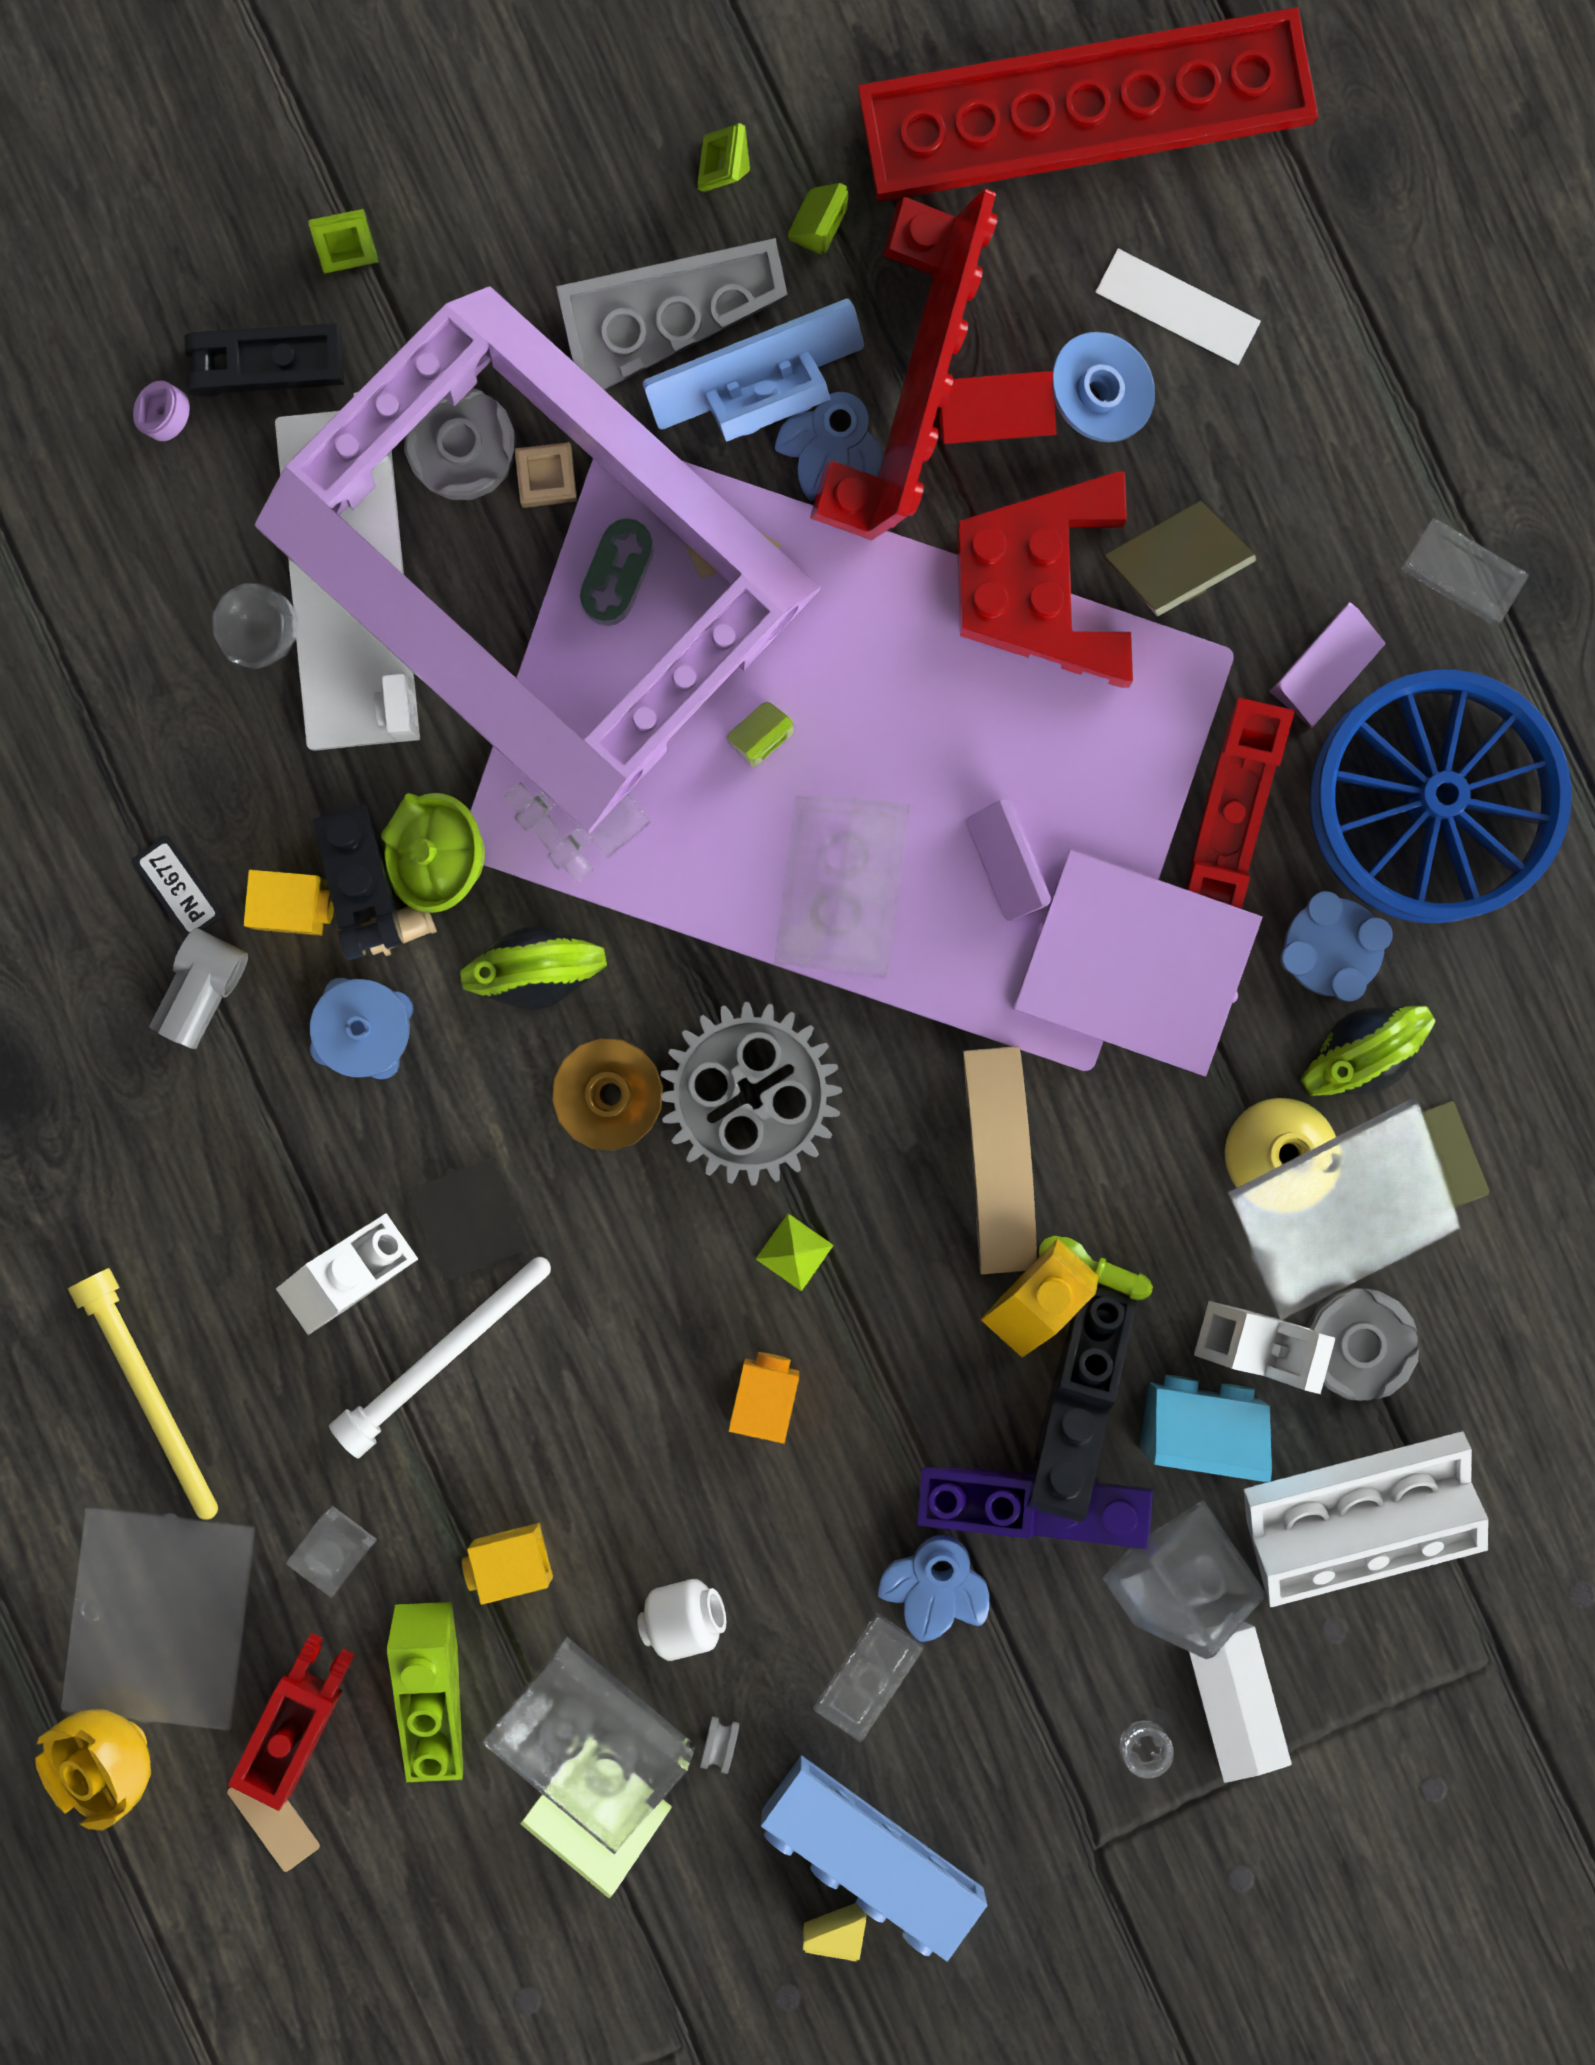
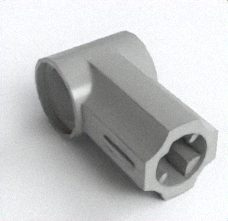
[149,928,248,1049]

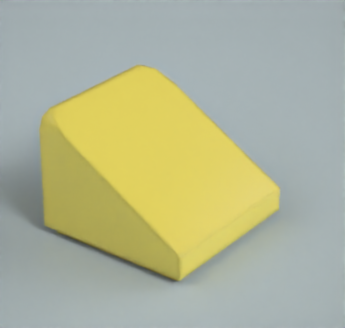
[803,1903,866,1961]

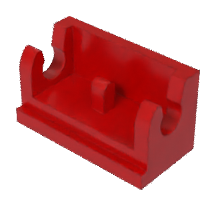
[938,371,1057,444]

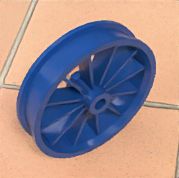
[1309,669,1572,924]

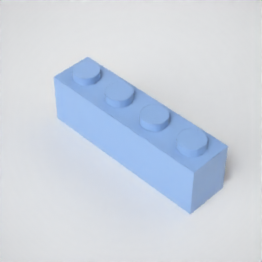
[761,1755,988,1962]

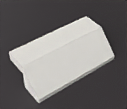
[1243,1431,1488,1608]

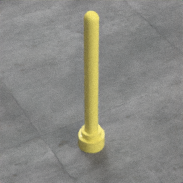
[68,1268,218,1520]

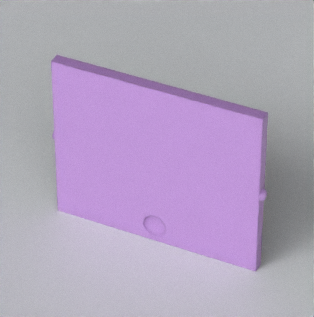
[1013,849,1263,1077]

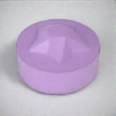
[133,381,190,441]

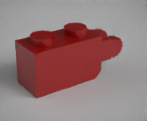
[228,1633,355,1811]

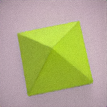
[697,123,750,192]
[309,209,378,274]
[756,1213,834,1291]

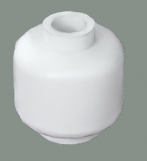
[638,1579,726,1661]

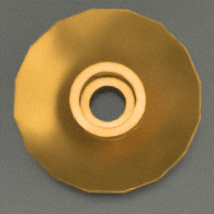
[552,1038,663,1151]

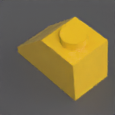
[981,1238,1099,1358]

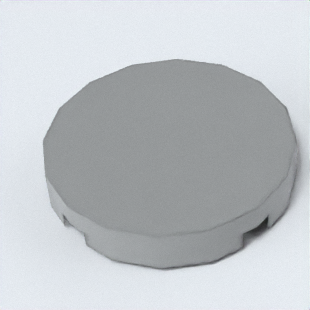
[404,388,516,500]
[1306,1288,1419,1401]

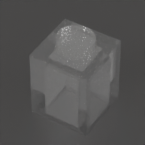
[286,1506,377,1598]

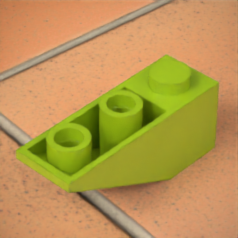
[387,1602,463,1782]

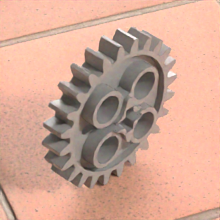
[660,1002,842,1186]

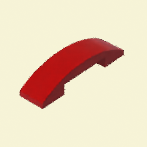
[1185,697,1295,909]

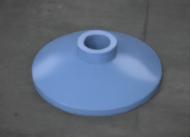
[1051,332,1155,442]

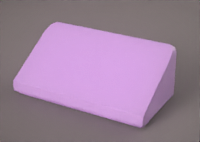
[1269,602,1386,728]
[967,797,1052,921]

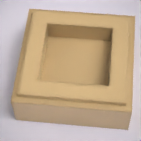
[515,442,578,508]

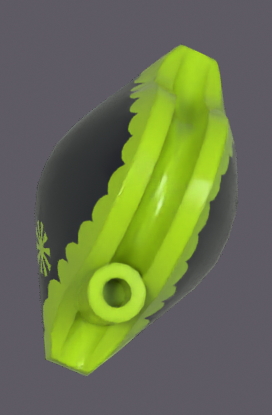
[460,926,607,1010]
[1300,1006,1436,1096]

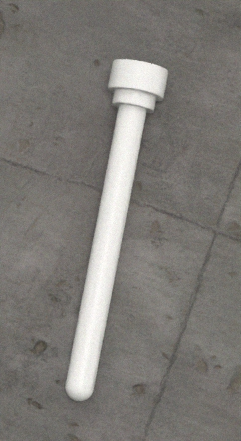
[329,1257,551,1459]

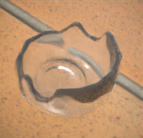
[212,582,297,669]

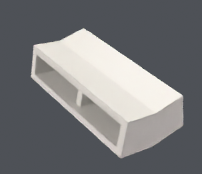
[1187,1621,1292,1783]

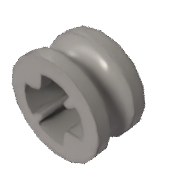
[700,1716,740,1774]

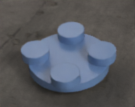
[1281,891,1393,1002]
[310,978,413,1079]

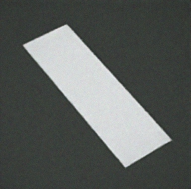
[1095,249,1261,365]

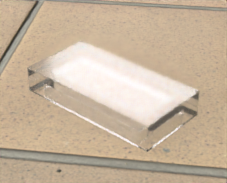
[1401,517,1529,626]

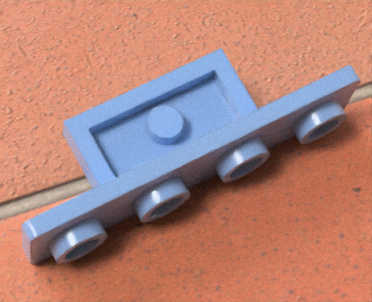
[643,299,864,442]

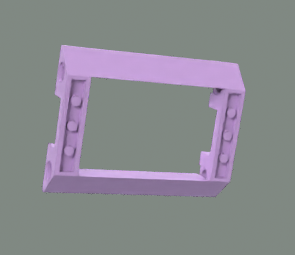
[254,286,821,834]

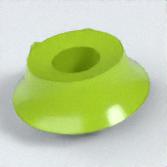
[381,793,485,913]

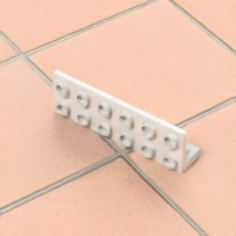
[275,392,420,751]

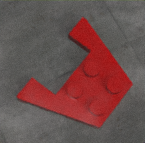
[957,472,1133,688]

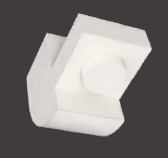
[1194,1301,1335,1394]

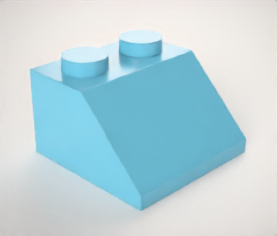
[1139,1375,1272,1483]

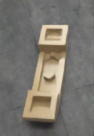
[963,1046,1037,1274]

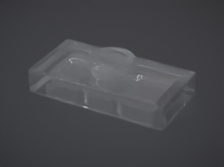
[814,1613,924,1742]

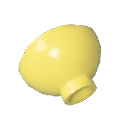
[1225,1098,1339,1210]

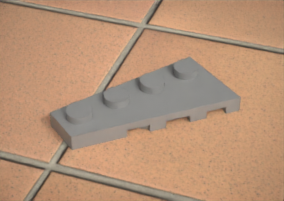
[556,238,787,390]

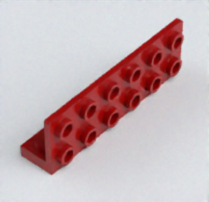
[810,188,997,540]

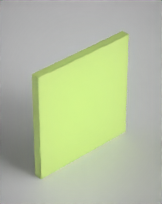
[520,1734,672,1898]

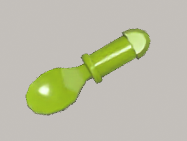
[1039,1236,1153,1300]

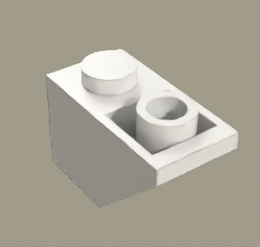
[276,1214,418,1335]

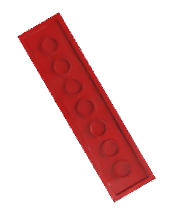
[858,7,1318,202]

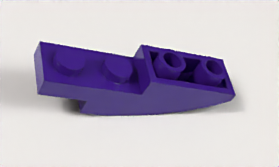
[917,1467,1153,1549]

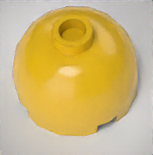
[35,1709,151,1831]

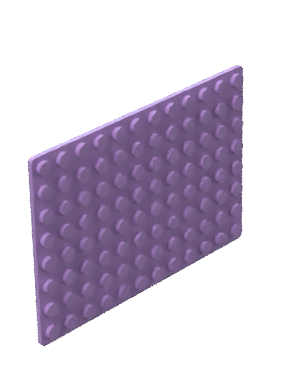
[470,459,1234,1071]

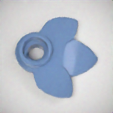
[775,392,883,501]
[878,1535,989,1642]

